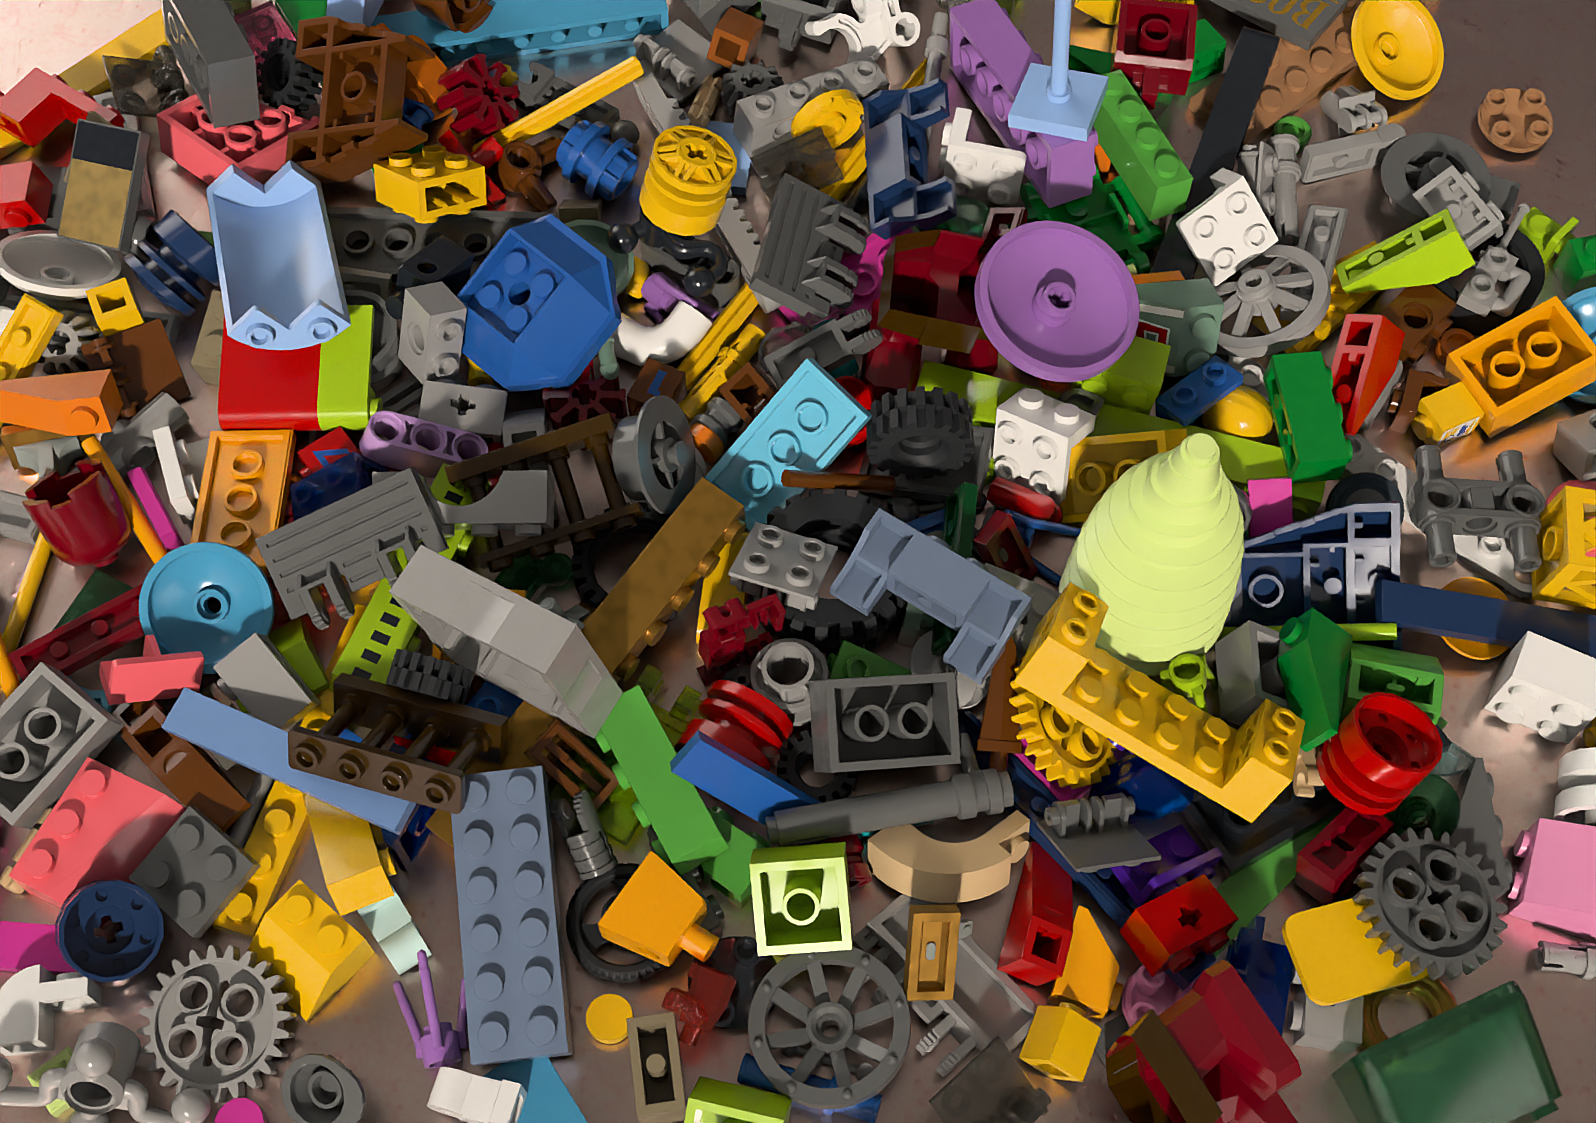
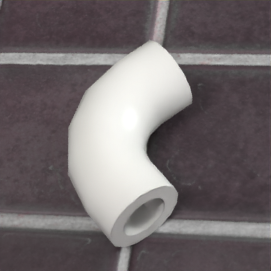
[611,301,712,366]

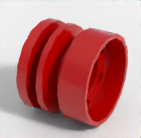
[675,680,793,771]
[1316,692,1443,816]

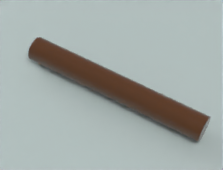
[781,470,896,493]

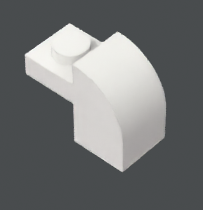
[0,964,102,1056]

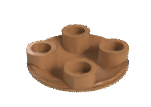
[1478,88,1553,153]

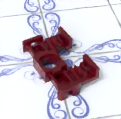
[696,593,786,687]

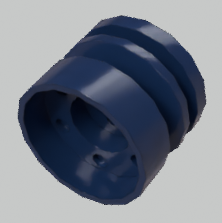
[124,209,220,317]
[55,879,164,982]

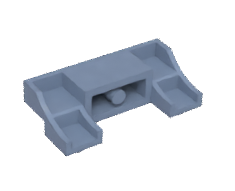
[830,508,1032,685]

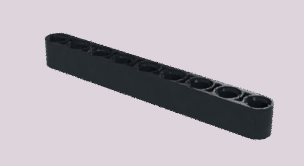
[1151,26,1280,280]

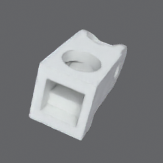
[427,1067,527,1123]

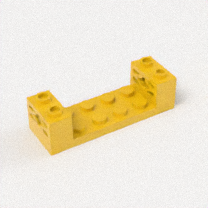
[1014,582,1306,823]

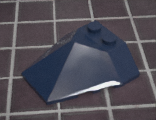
[1223,501,1402,651]

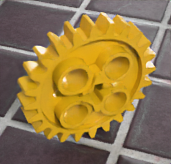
[1009,656,1117,789]

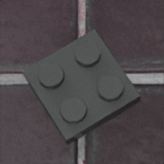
[129,806,261,938]

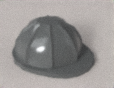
[281,1053,366,1123]

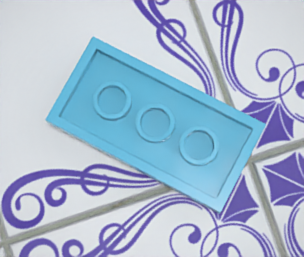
[704,358,872,531]

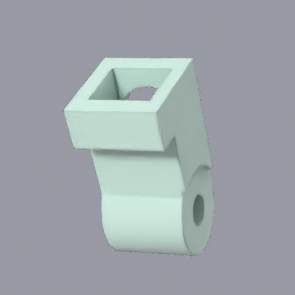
[357,886,432,975]

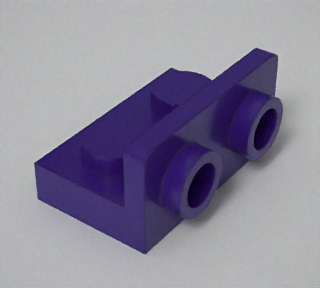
[1110,824,1223,907]

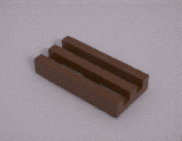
[523,719,619,810]

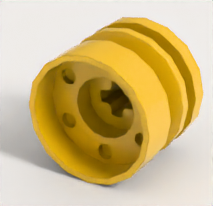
[639,125,737,236]

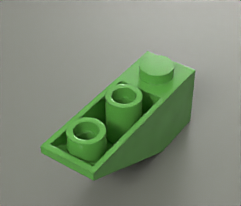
[697,806,771,909]

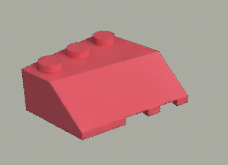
[156,94,319,185]
[8,757,187,930]

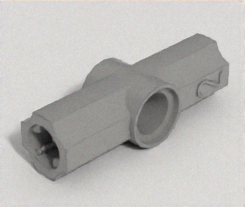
[71,392,189,478]

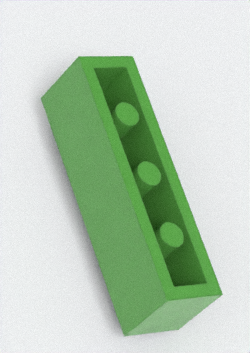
[1093,69,1193,221]
[595,685,729,876]

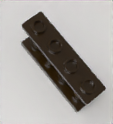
[444,412,645,573]
[288,673,509,814]

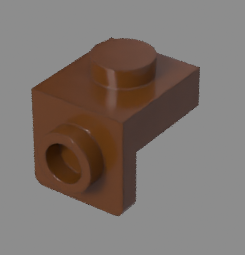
[1387,369,1449,433]

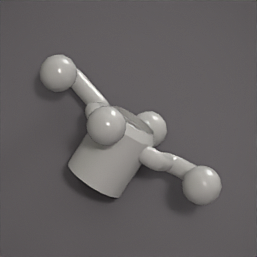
[0,1022,211,1123]

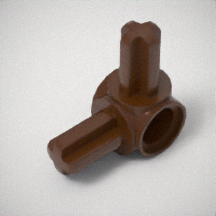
[495,136,562,212]

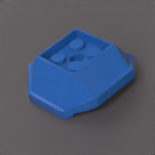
[457,214,622,392]

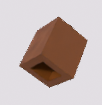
[706,7,764,69]

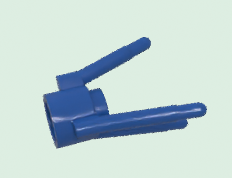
[1005,508,1081,586]

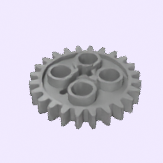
[137,945,296,1103]

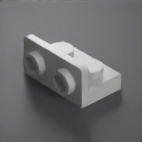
[1412,165,1505,251]

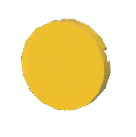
[791,89,864,153]

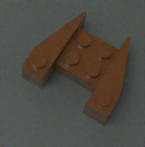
[285,16,435,184]

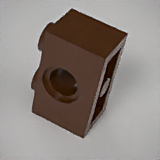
[1378,284,1457,367]

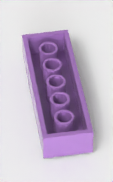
[950,0,1098,208]

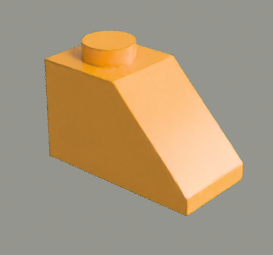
[1047,905,1124,1022]

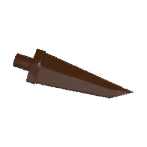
[977,636,1023,772]

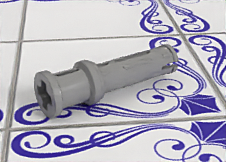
[1265,134,1302,246]

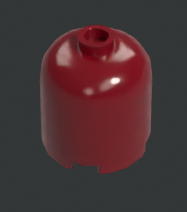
[22,459,132,567]

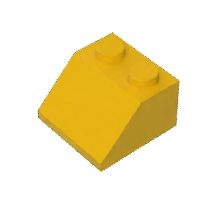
[247,879,375,1023]

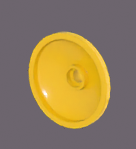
[1351,0,1444,100]

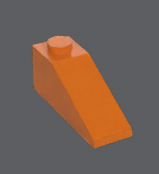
[0,369,123,436]

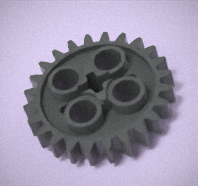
[1353,828,1508,981]

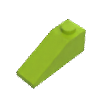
[1335,208,1476,294]

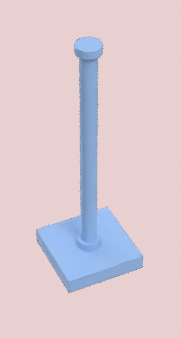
[1008,0,1109,142]

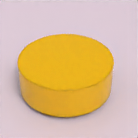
[586,994,634,1044]

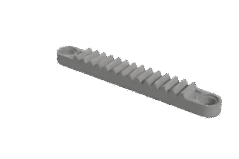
[633,72,783,314]

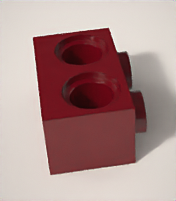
[1295,807,1394,905]

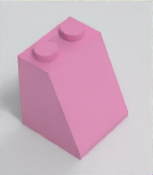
[1505,818,1596,943]

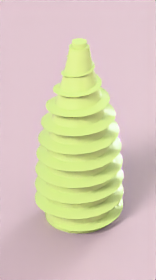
[1059,433,1244,676]

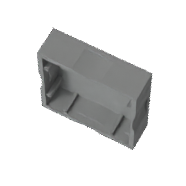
[389,545,623,738]

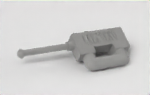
[1456,203,1531,318]

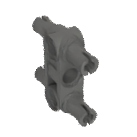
[1409,445,1545,572]

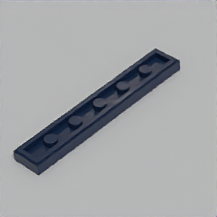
[1375,579,1596,659]

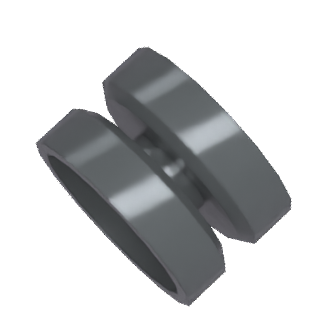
[344,290,405,393]

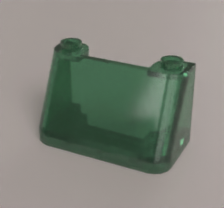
[1331,980,1563,1123]

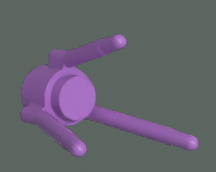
[641,272,720,360]
[393,950,469,1068]

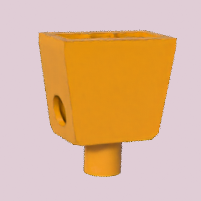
[598,851,719,967]

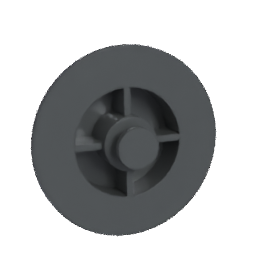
[1381,132,1491,225]
[612,395,696,515]

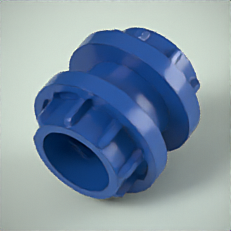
[556,120,639,201]

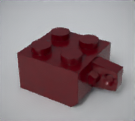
[1110,0,1198,110]

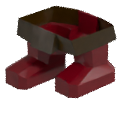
[860,230,998,401]
[1105,959,1302,1123]

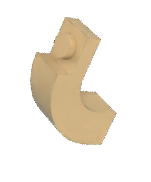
[867,810,1030,903]

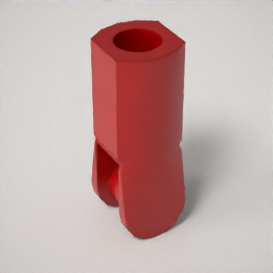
[986,476,1064,524]

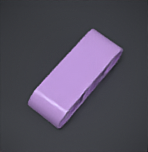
[359,410,488,479]

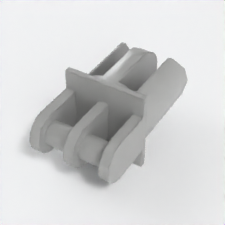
[1320,85,1388,135]

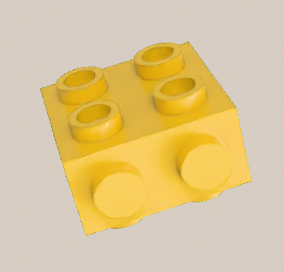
[373,145,487,223]

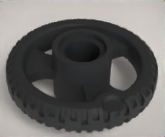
[566,863,666,983]

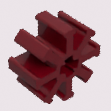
[437,54,520,141]
[543,360,629,450]

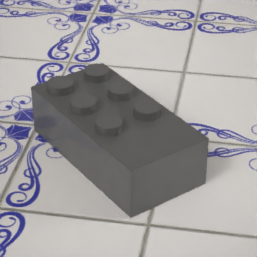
[160,0,260,129]

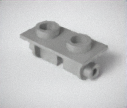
[1237,141,1279,221]

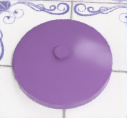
[974,221,1140,382]

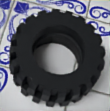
[751,488,907,659]

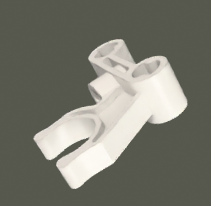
[805,0,920,64]

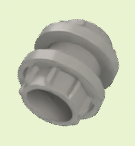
[750,638,829,727]

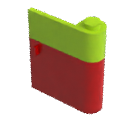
[218,305,383,431]

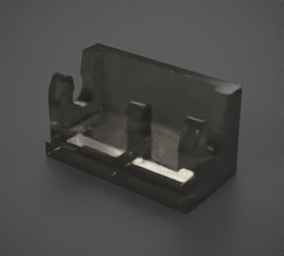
[750,126,844,207]

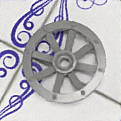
[1204,245,1331,358]

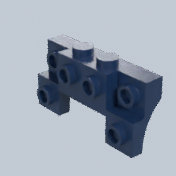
[863,78,957,240]

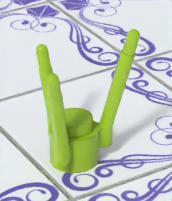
[1160,653,1218,713]

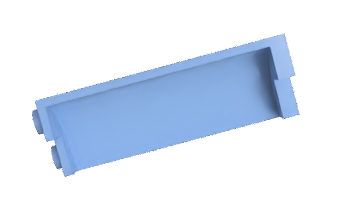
[206,160,351,350]

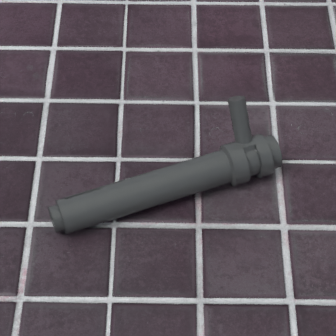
[765,733,1014,847]

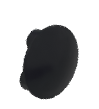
[688,936,777,1030]

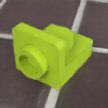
[1517,206,1579,265]

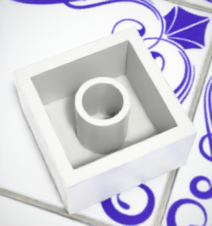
[1484,631,1596,744]

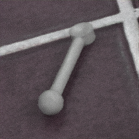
[781,1045,874,1081]

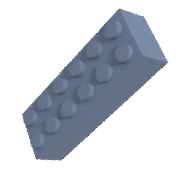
[451,766,573,1067]

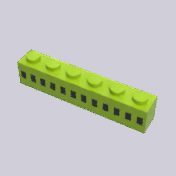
[330,462,490,692]

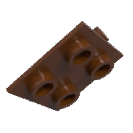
[80,318,191,421]

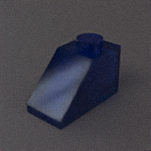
[1088,753,1194,820]

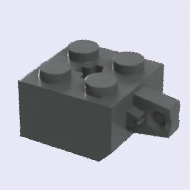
[761,0,851,51]

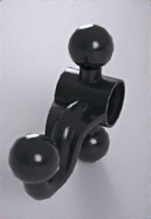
[606,205,728,298]

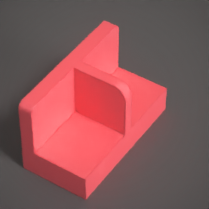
[99,635,205,705]

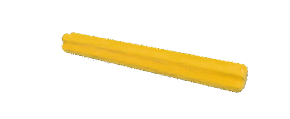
[472,56,644,152]

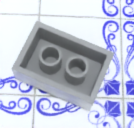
[0,662,124,829]

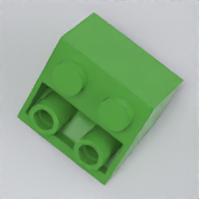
[1340,642,1444,725]

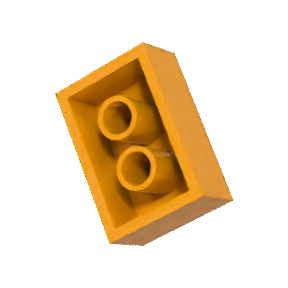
[1443,296,1596,438]

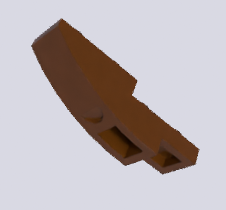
[111,700,252,832]

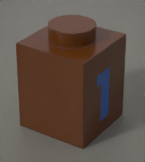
[626,358,687,416]

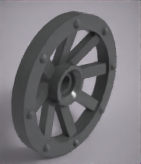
[748,947,911,1109]

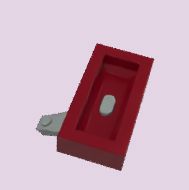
[972,505,1038,580]

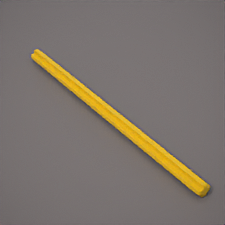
[676,58,927,391]

